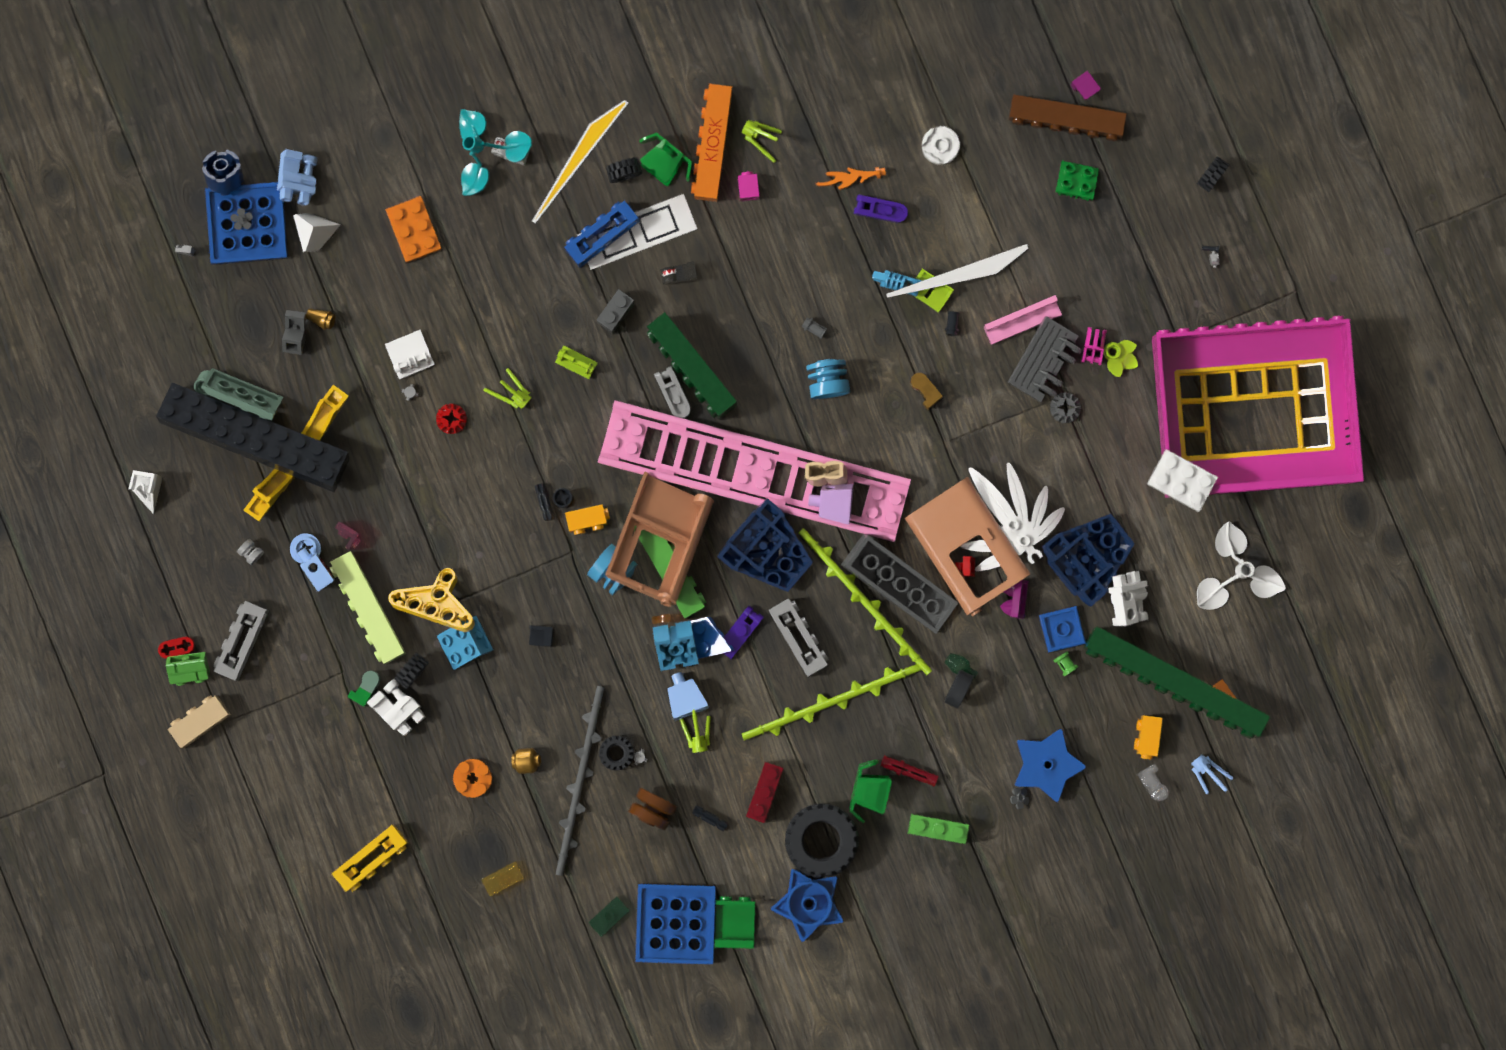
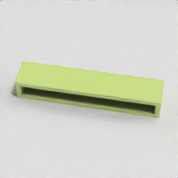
[330,551,406,664]

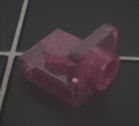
[335,522,361,550]

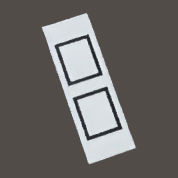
[577,194,697,269]

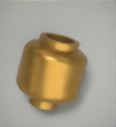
[511,748,541,774]

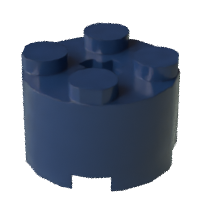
[202,150,244,196]

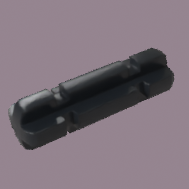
[534,483,554,521]
[692,805,728,831]

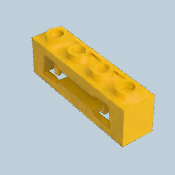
[332,825,409,892]

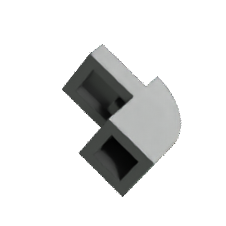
[282,310,307,355]

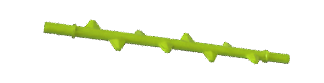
[798,528,933,675]
[742,664,921,741]

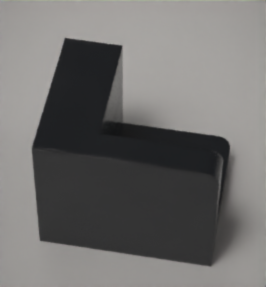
[529,625,554,647]

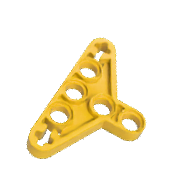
[388,568,475,632]

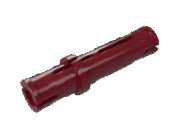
[880,755,938,787]

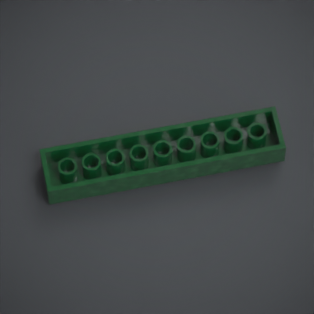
[1083,627,1270,739]

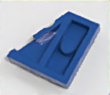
[691,617,734,659]

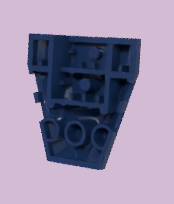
[717,498,813,592]
[1042,514,1135,607]

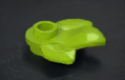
[1103,340,1138,377]

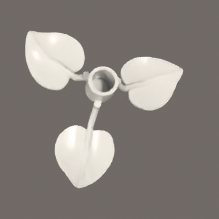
[1197,522,1286,610]

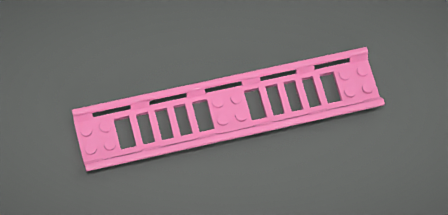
[598,400,911,542]

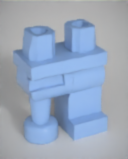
[277,149,317,206]

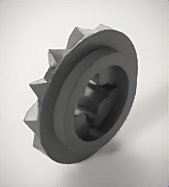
[1050,392,1081,423]

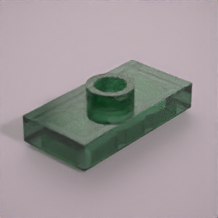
[588,896,630,937]

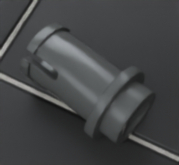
[802,317,827,339]

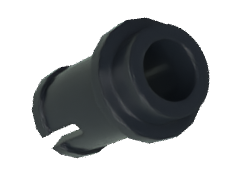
[944,311,960,336]

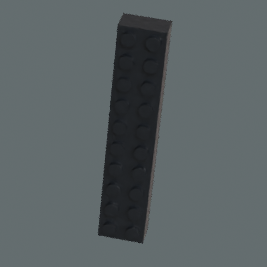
[156,383,350,493]

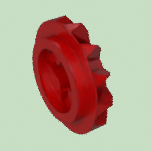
[436,403,467,434]

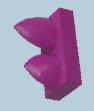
[1000,579,1029,619]

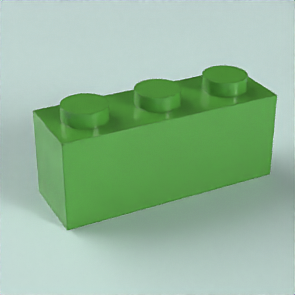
[907,814,969,844]

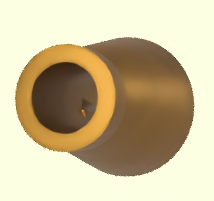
[306,308,336,330]

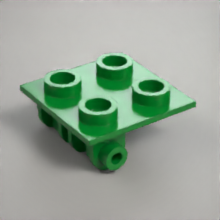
[1055,161,1099,201]

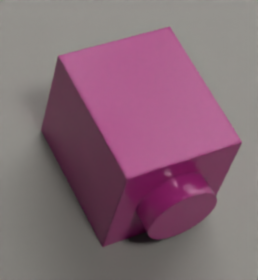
[738,172,759,201]

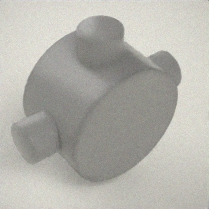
[1210,251,1219,268]
[402,384,419,401]
[634,749,648,765]

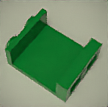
[715,896,755,949]

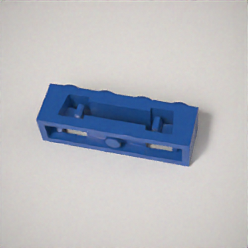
[564,200,640,268]

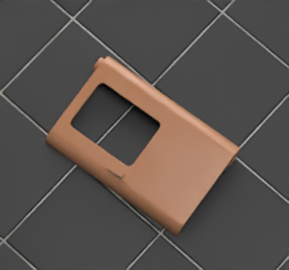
[605,472,714,607]
[905,477,1030,616]

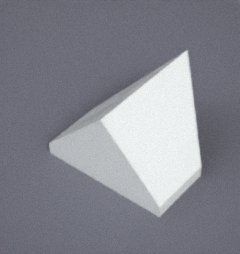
[294,213,340,252]
[129,470,162,514]

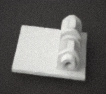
[385,330,435,379]

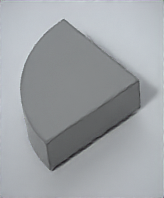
[175,245,195,256]

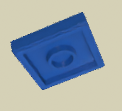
[1039,606,1086,653]

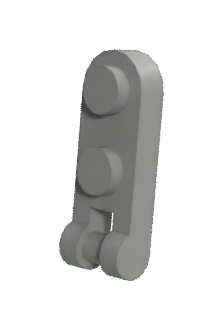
[654,366,690,419]

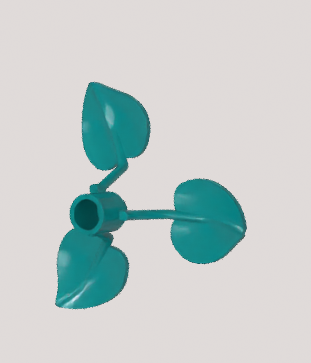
[460,109,532,196]

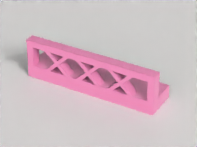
[984,295,1062,345]

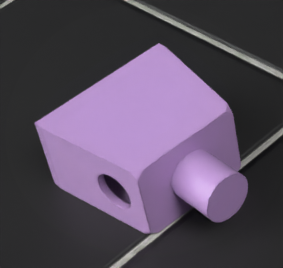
[808,484,853,524]

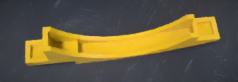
[244,385,349,522]

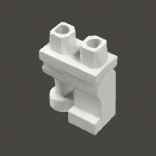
[1108,571,1149,626]
[367,679,425,736]

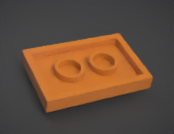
[385,196,442,263]

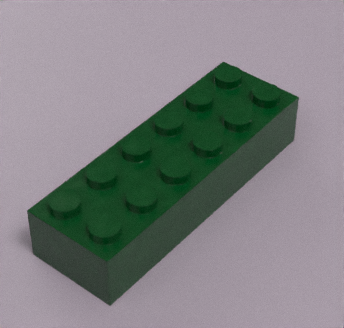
[647,312,737,420]

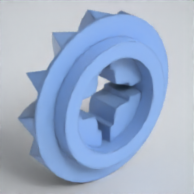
[290,533,321,563]

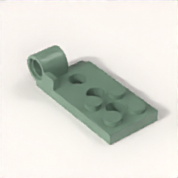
[194,368,283,420]

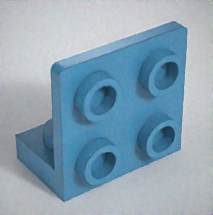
[437,616,493,670]

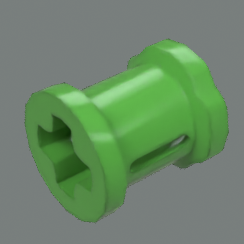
[1053,651,1078,676]

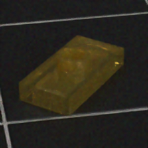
[481,861,524,896]

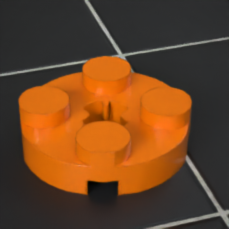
[453,759,492,798]

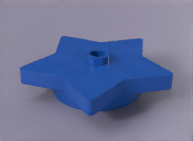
[1015,729,1086,802]
[771,869,843,942]

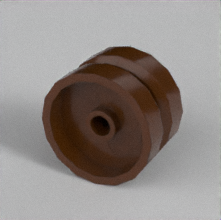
[628,787,678,831]

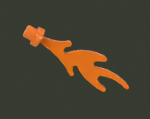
[816,167,886,190]

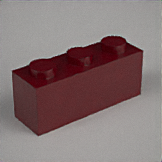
[746,762,783,823]

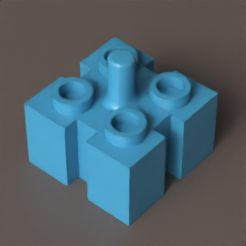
[652,621,699,671]

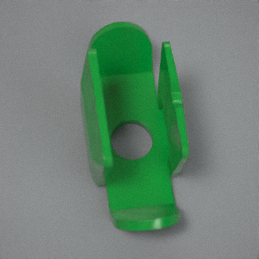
[639,132,692,186]
[849,759,892,824]

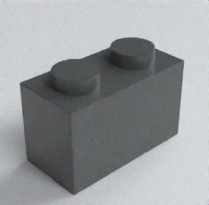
[596,289,635,334]

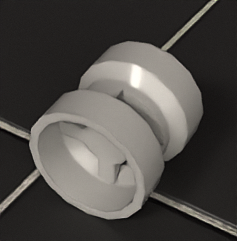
[237,539,264,565]

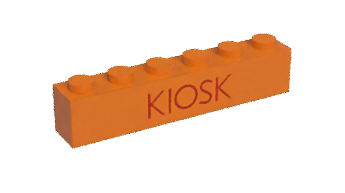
[691,84,732,202]

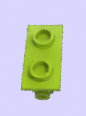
[555,346,598,379]

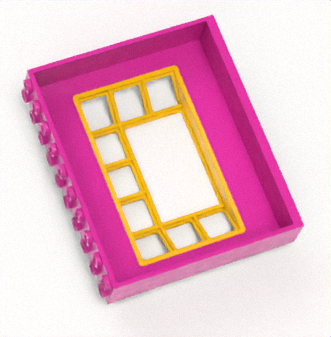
[1152,316,1363,498]

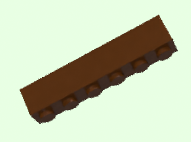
[1008,94,1126,141]

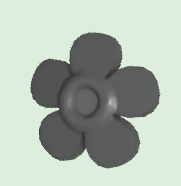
[231,208,253,230]
[1010,787,1029,809]

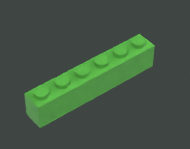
[634,526,706,619]

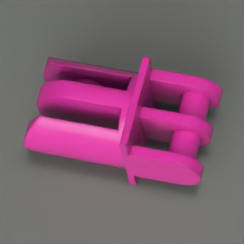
[1082,327,1107,365]

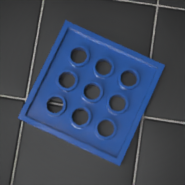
[205,182,288,265]
[636,884,716,964]

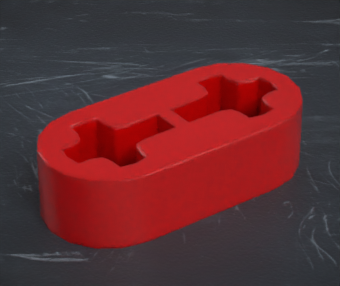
[158,637,195,659]

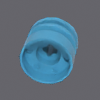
[806,359,850,399]
[587,544,638,595]

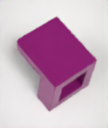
[1071,71,1101,100]

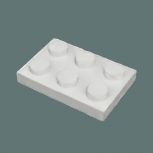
[1147,450,1218,512]

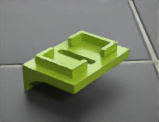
[912,268,954,313]

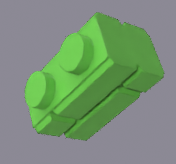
[166,652,210,686]

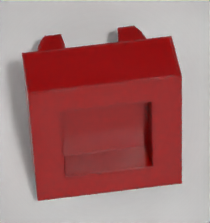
[954,556,975,577]

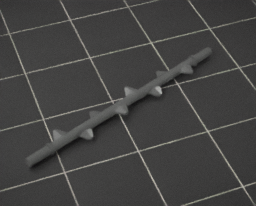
[556,686,604,876]

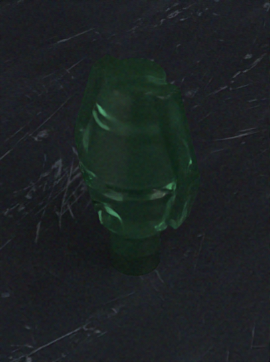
[944,653,978,678]

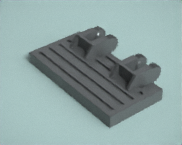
[1007,316,1082,402]

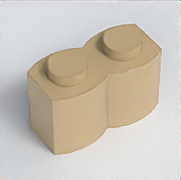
[805,461,847,487]

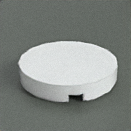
[922,126,960,165]

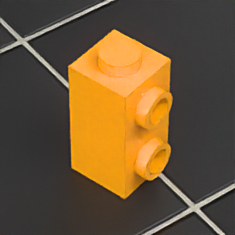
[565,504,610,535]
[1134,715,1162,760]

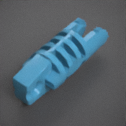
[872,270,922,296]

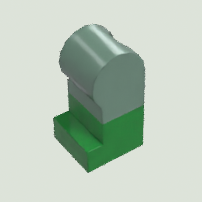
[347,671,381,707]

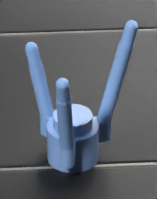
[1191,754,1233,794]

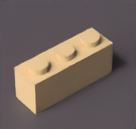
[168,695,231,748]

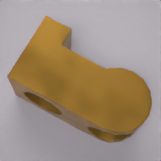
[910,373,943,410]

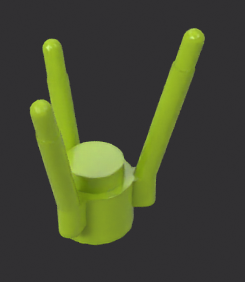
[742,120,782,163]
[483,368,531,409]
[680,709,711,753]

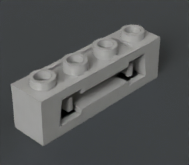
[769,598,829,677]
[213,601,269,681]

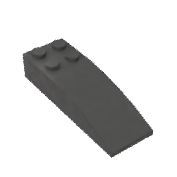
[841,534,958,634]

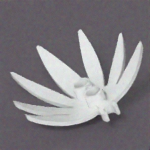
[961,463,1065,571]

